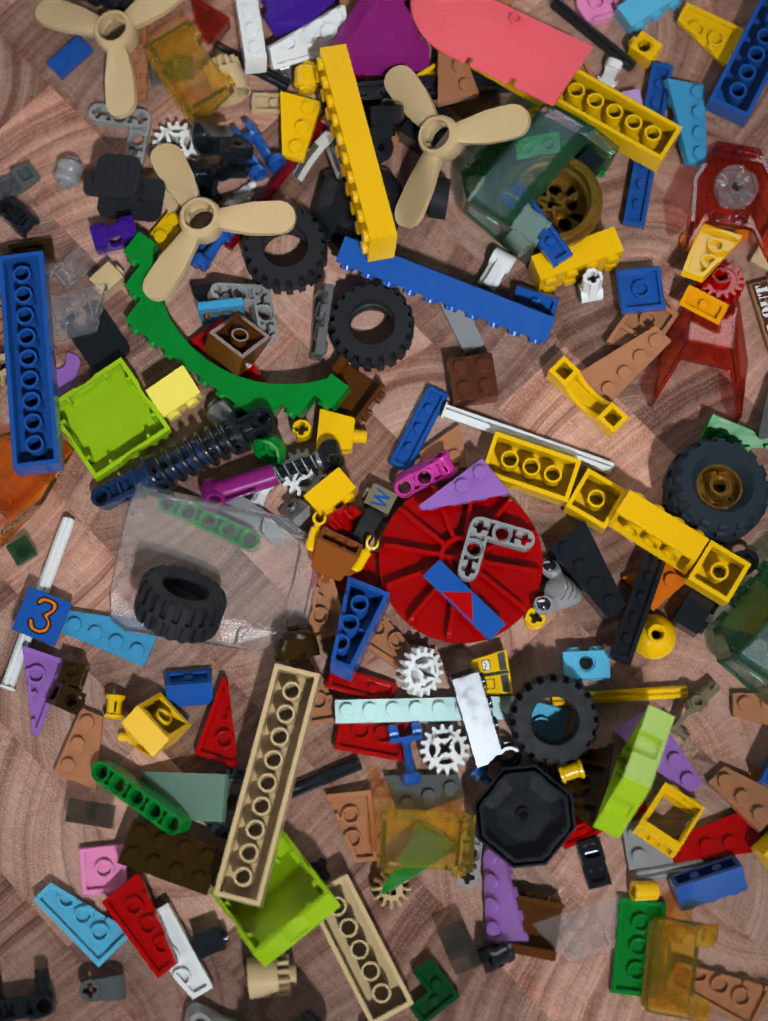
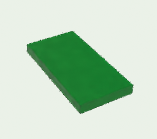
[610,897,666,999]

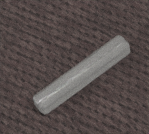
[320,129,346,179]
[635,859,704,881]

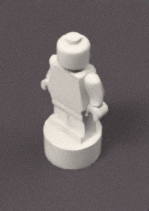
[597,57,623,89]
[222,181,257,208]

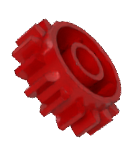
[695,260,745,303]
[320,504,363,537]

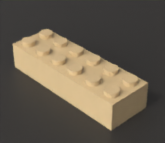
[320,874,414,1021]

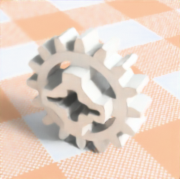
[152,121,198,161]
[280,448,327,498]
[397,646,444,697]
[420,724,470,775]

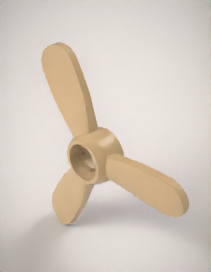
[35,0,184,119]
[384,65,531,229]
[142,143,297,302]

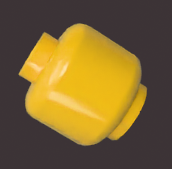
[293,61,321,94]

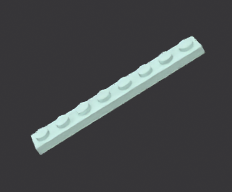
[334,696,515,724]

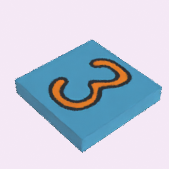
[197,297,246,324]

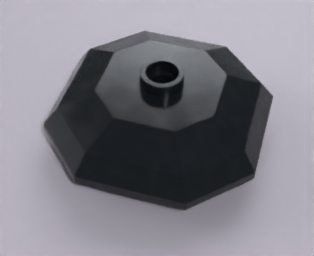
[311,167,403,244]
[472,764,576,868]

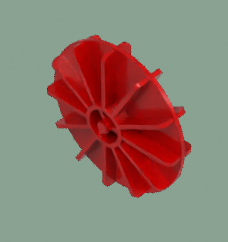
[379,482,543,643]

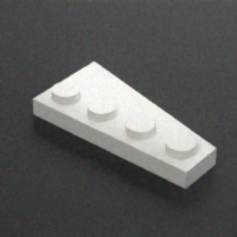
[267,4,347,70]
[157,902,215,999]

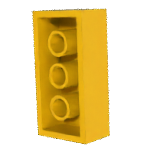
[528,227,624,293]
[485,431,582,508]
[608,490,709,575]

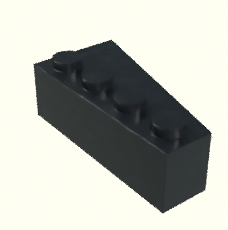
[547,521,626,623]

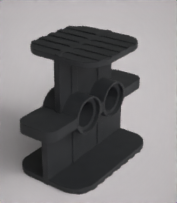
[83,153,166,222]

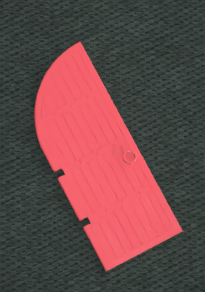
[410,0,593,107]

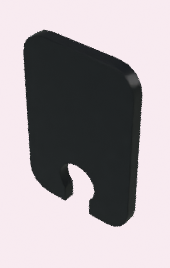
[63,302,130,372]

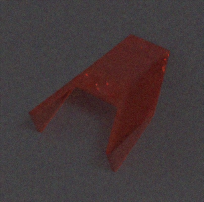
[683,141,768,263]
[648,285,748,422]

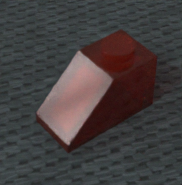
[191,0,231,46]

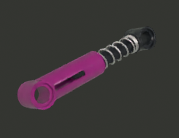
[200,439,345,511]

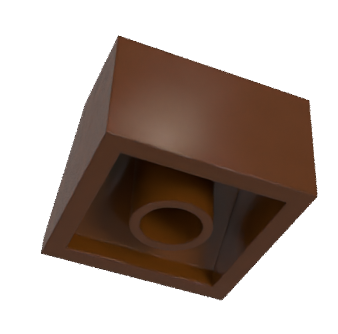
[204,311,271,376]

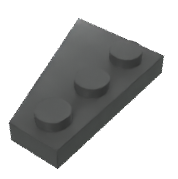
[310,283,334,360]

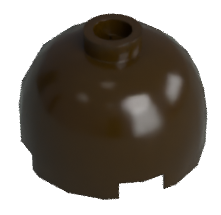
[274,625,320,661]

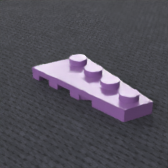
[613,710,703,795]
[482,845,529,941]

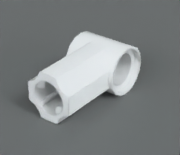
[477,247,517,292]
[577,268,603,304]

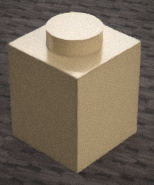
[89,261,126,301]

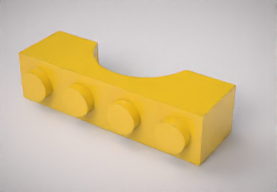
[546,356,629,439]

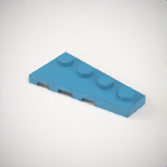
[663,78,707,169]
[61,611,158,667]

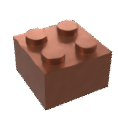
[447,353,499,407]

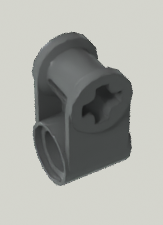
[79,974,126,1002]

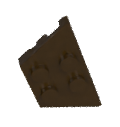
[559,743,615,831]

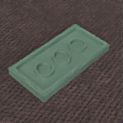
[138,771,229,822]

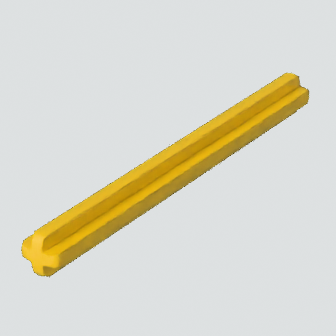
[551,685,688,706]

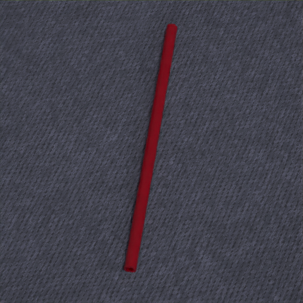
[223,74,365,251]

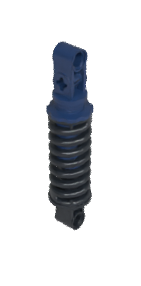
[91,407,278,511]

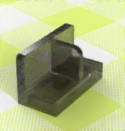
[65,798,117,830]
[437,919,482,975]

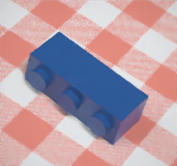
[668,854,748,911]

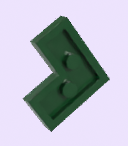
[409,958,460,1021]

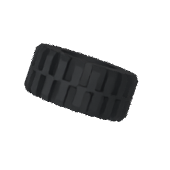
[243,207,328,295]
[329,282,414,372]
[133,565,227,644]
[509,673,599,765]

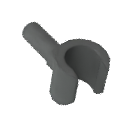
[279,65,297,90]

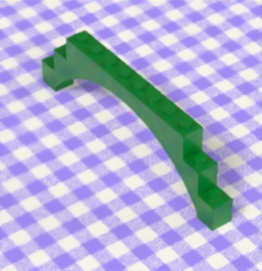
[123,231,352,424]

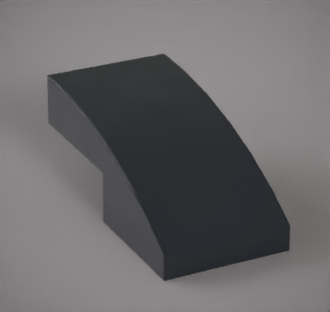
[576,837,612,891]

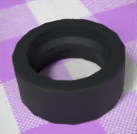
[428,177,451,220]
[350,507,384,549]

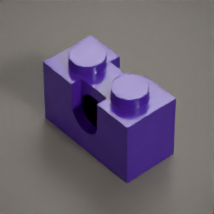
[89,215,138,255]

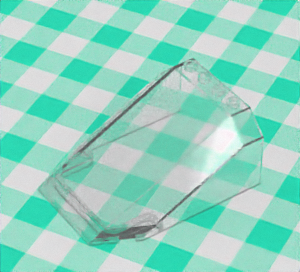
[109,485,318,652]

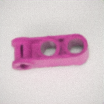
[394,450,459,498]

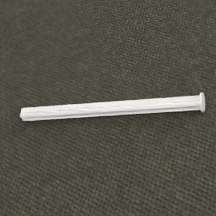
[441,401,614,474]
[0,517,75,692]

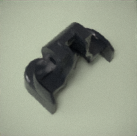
[363,104,404,164]
[187,120,254,204]

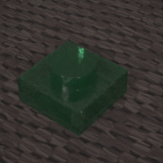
[6,535,38,567]

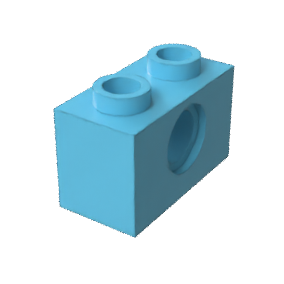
[561,646,611,681]

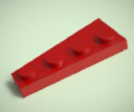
[673,812,764,863]
[102,872,179,979]

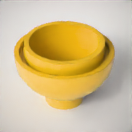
[636,614,677,660]

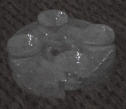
[714,165,759,209]

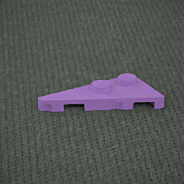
[419,458,509,511]
[23,646,64,737]

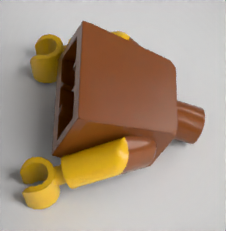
[306,512,379,583]

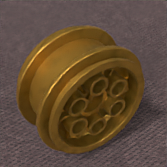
[498,154,603,258]

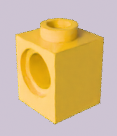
[627,31,663,70]

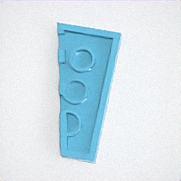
[33,882,128,968]

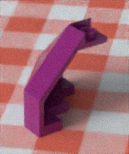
[329,0,429,76]

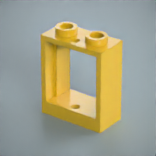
[633,782,705,859]

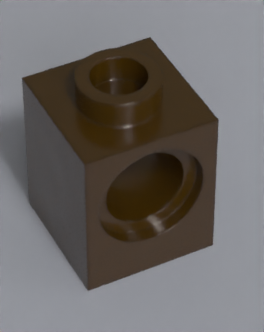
[57,659,90,690]
[45,681,87,715]

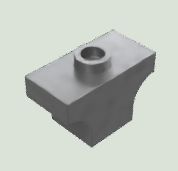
[278,496,322,537]

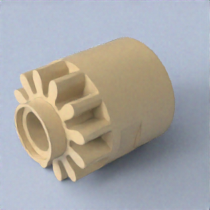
[203,54,252,107]
[247,954,297,999]

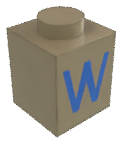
[362,483,398,519]

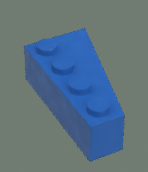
[330,576,390,682]

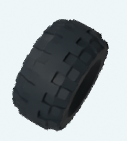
[661,437,768,545]

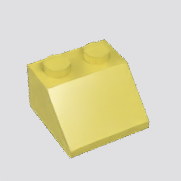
[145,365,202,422]

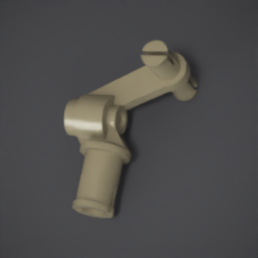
[666,680,720,741]

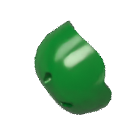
[252,434,287,467]

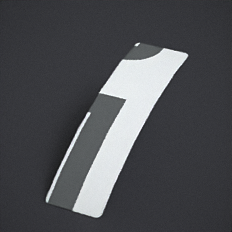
[293,128,334,182]

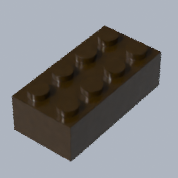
[117,818,223,896]

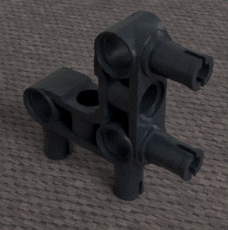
[0,968,58,1021]

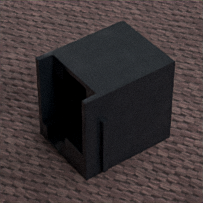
[399,106,455,156]

